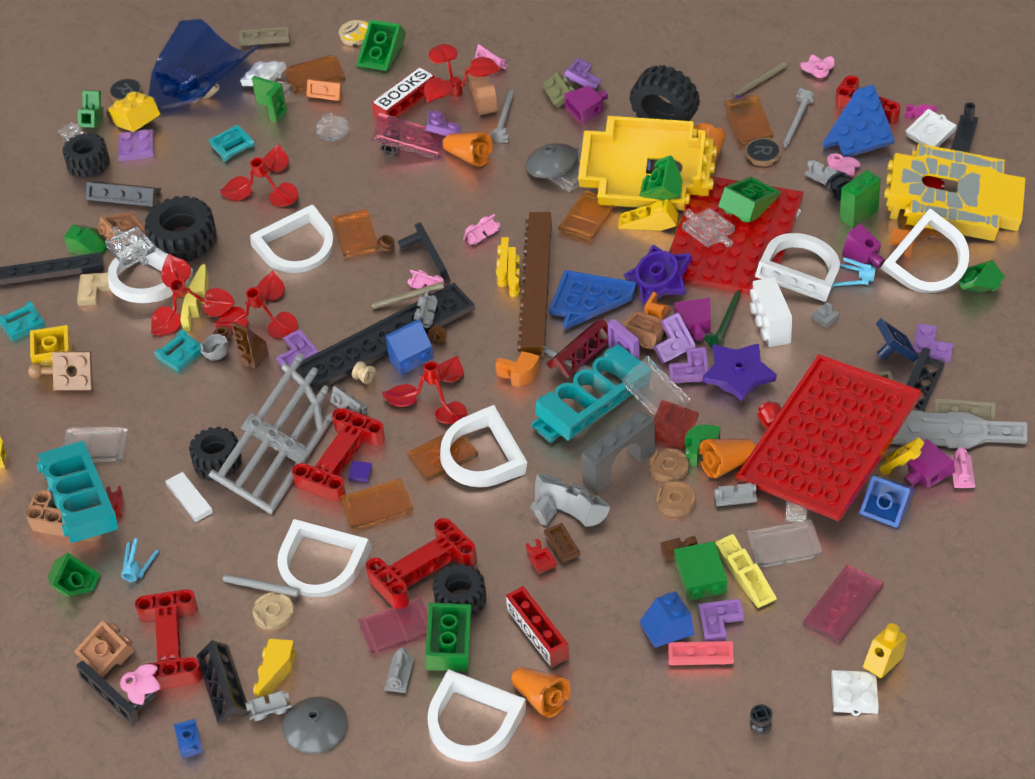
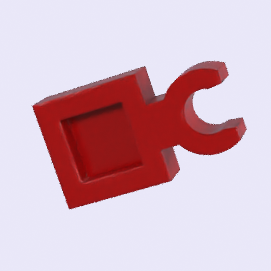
[106,486,124,517]
[526,538,557,574]

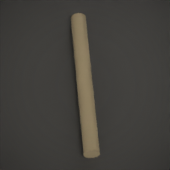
[732,61,787,98]
[371,282,445,310]

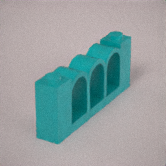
[535,344,652,441]
[36,440,118,543]

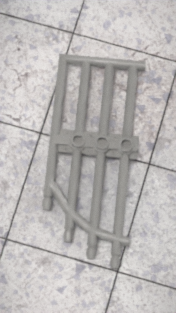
[208,353,333,515]

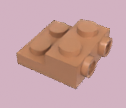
[98,211,147,248]
[623,310,666,349]
[74,620,134,678]

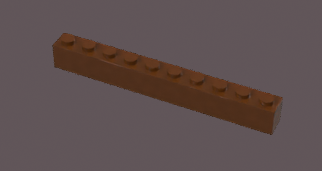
[518,212,552,360]

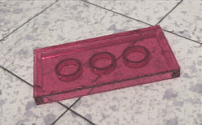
[372,113,445,161]
[803,564,884,645]

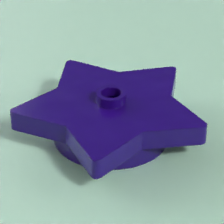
[624,245,693,306]
[703,344,777,401]

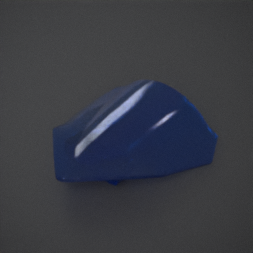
[148,19,259,110]

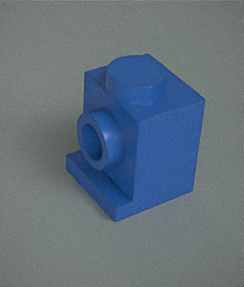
[174,719,203,757]

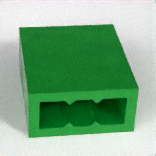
[840,170,881,228]
[674,541,727,601]

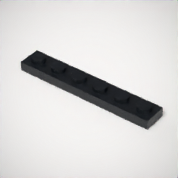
[0,252,104,285]

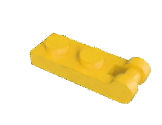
[496,237,510,287]
[508,247,520,297]
[879,437,925,475]

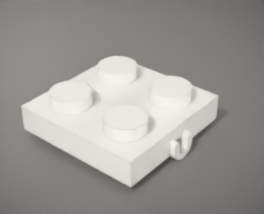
[240,61,286,86]
[905,109,956,147]
[831,670,879,716]

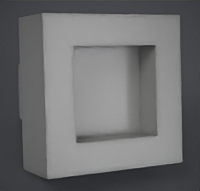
[812,302,839,328]
[530,496,557,525]

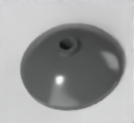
[526,143,578,178]
[283,697,348,754]

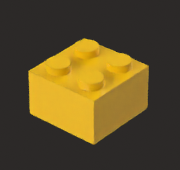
[108,91,160,132]
[30,325,73,368]

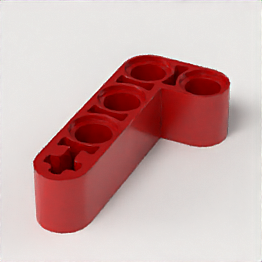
[835,75,901,125]

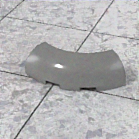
[535,474,610,527]

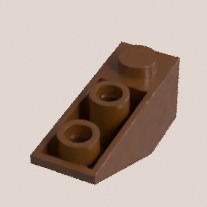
[231,322,269,369]

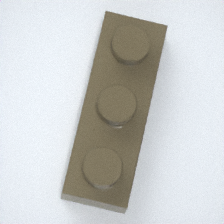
[239,26,290,46]
[934,398,996,421]

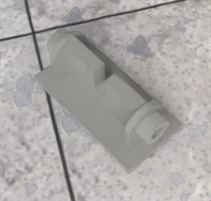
[804,159,840,185]
[413,289,438,328]
[330,386,368,414]
[714,482,757,506]
[385,648,414,693]
[245,690,292,721]

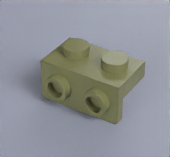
[541,72,575,108]

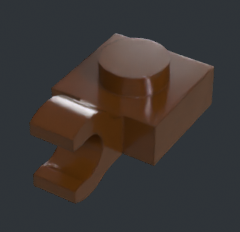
[660,536,698,563]

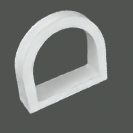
[250,204,333,273]
[880,208,969,293]
[755,233,840,302]
[108,239,193,303]
[440,405,527,487]
[278,519,372,597]
[428,670,526,762]

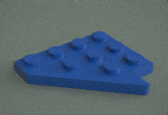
[822,84,895,157]
[549,270,637,329]

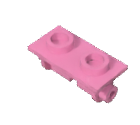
[474,44,507,74]
[463,214,500,245]
[408,270,447,294]
[950,447,975,488]

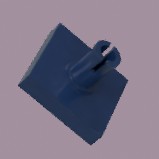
[876,318,919,362]

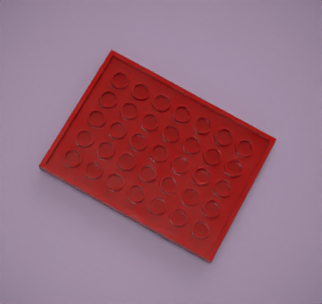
[669,176,803,295]
[736,354,922,522]

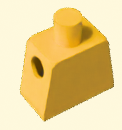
[863,623,907,678]

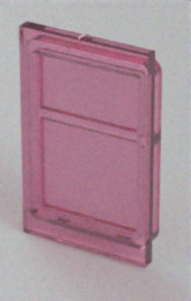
[358,598,428,654]

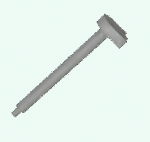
[783,87,815,148]
[491,89,513,143]

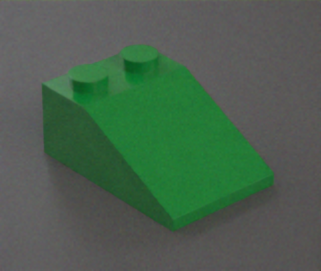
[356,20,406,72]
[718,176,781,222]

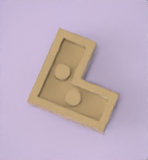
[77,273,111,306]

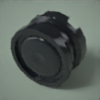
[826,172,852,201]

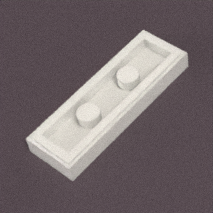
[165,472,213,522]

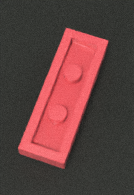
[668,641,734,665]

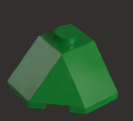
[639,155,683,200]
[64,225,108,255]
[958,260,1005,293]
[48,552,100,597]

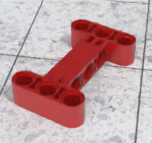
[292,408,385,502]
[366,518,478,609]
[135,589,203,690]

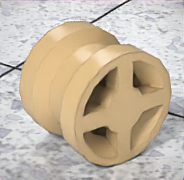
[352,361,376,384]

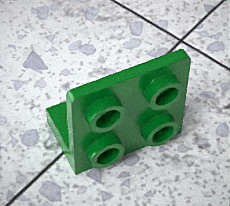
[252,76,287,123]

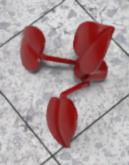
[424,44,501,103]
[219,144,299,207]
[151,254,235,336]
[214,270,298,339]
[382,356,467,424]

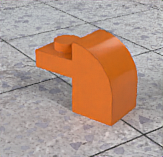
[495,351,541,386]

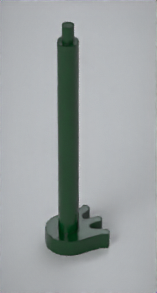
[703,290,741,349]

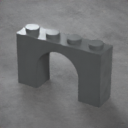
[581,410,655,495]

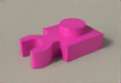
[905,104,937,119]

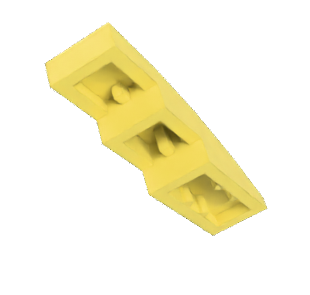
[180,264,209,332]
[715,534,777,608]

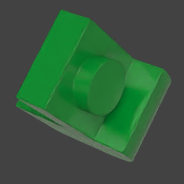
[78,90,104,128]
[685,425,721,467]

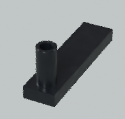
[951,102,979,153]
[398,222,451,283]
[76,660,155,726]

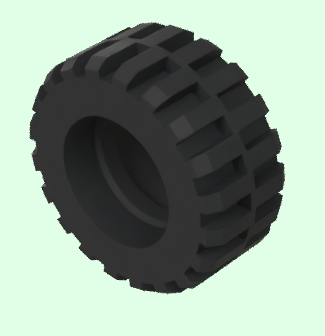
[630,65,700,121]
[144,196,217,261]

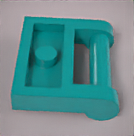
[208,125,255,162]
[0,301,46,342]
[154,329,201,373]

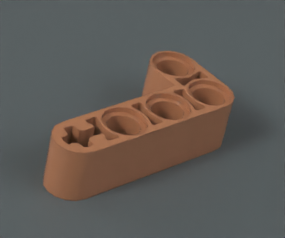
[464,68,497,116]
[25,490,103,542]

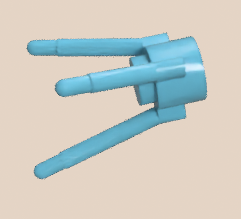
[833,257,876,287]
[121,538,159,582]

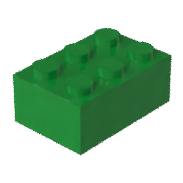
[425,603,471,672]

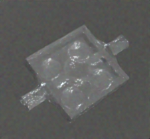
[682,208,735,247]
[105,226,156,266]

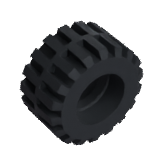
[62,133,110,178]
[189,427,242,479]
[433,563,487,618]

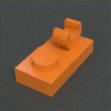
[307,79,342,101]

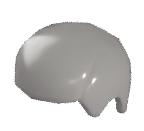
[200,334,229,361]

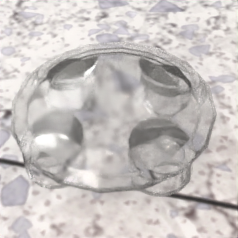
[315,113,349,141]

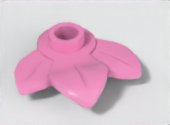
[800,55,834,78]
[827,153,861,177]
[120,664,161,705]

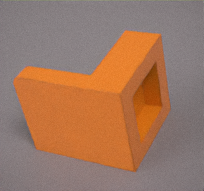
[890,228,914,257]
[644,292,671,319]

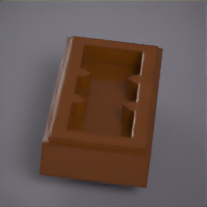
[544,523,580,563]

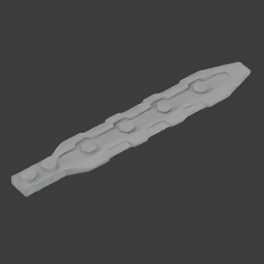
[891,410,1027,449]

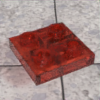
[653,400,699,450]

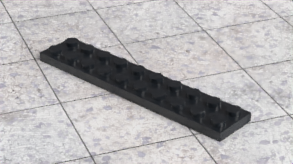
[296,283,475,393]

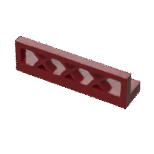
[546,318,608,378]

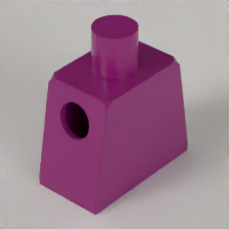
[564,86,608,125]
[842,224,885,268]
[674,297,711,341]
[904,439,955,488]

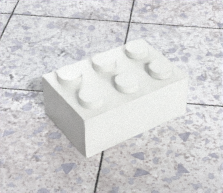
[750,277,792,348]

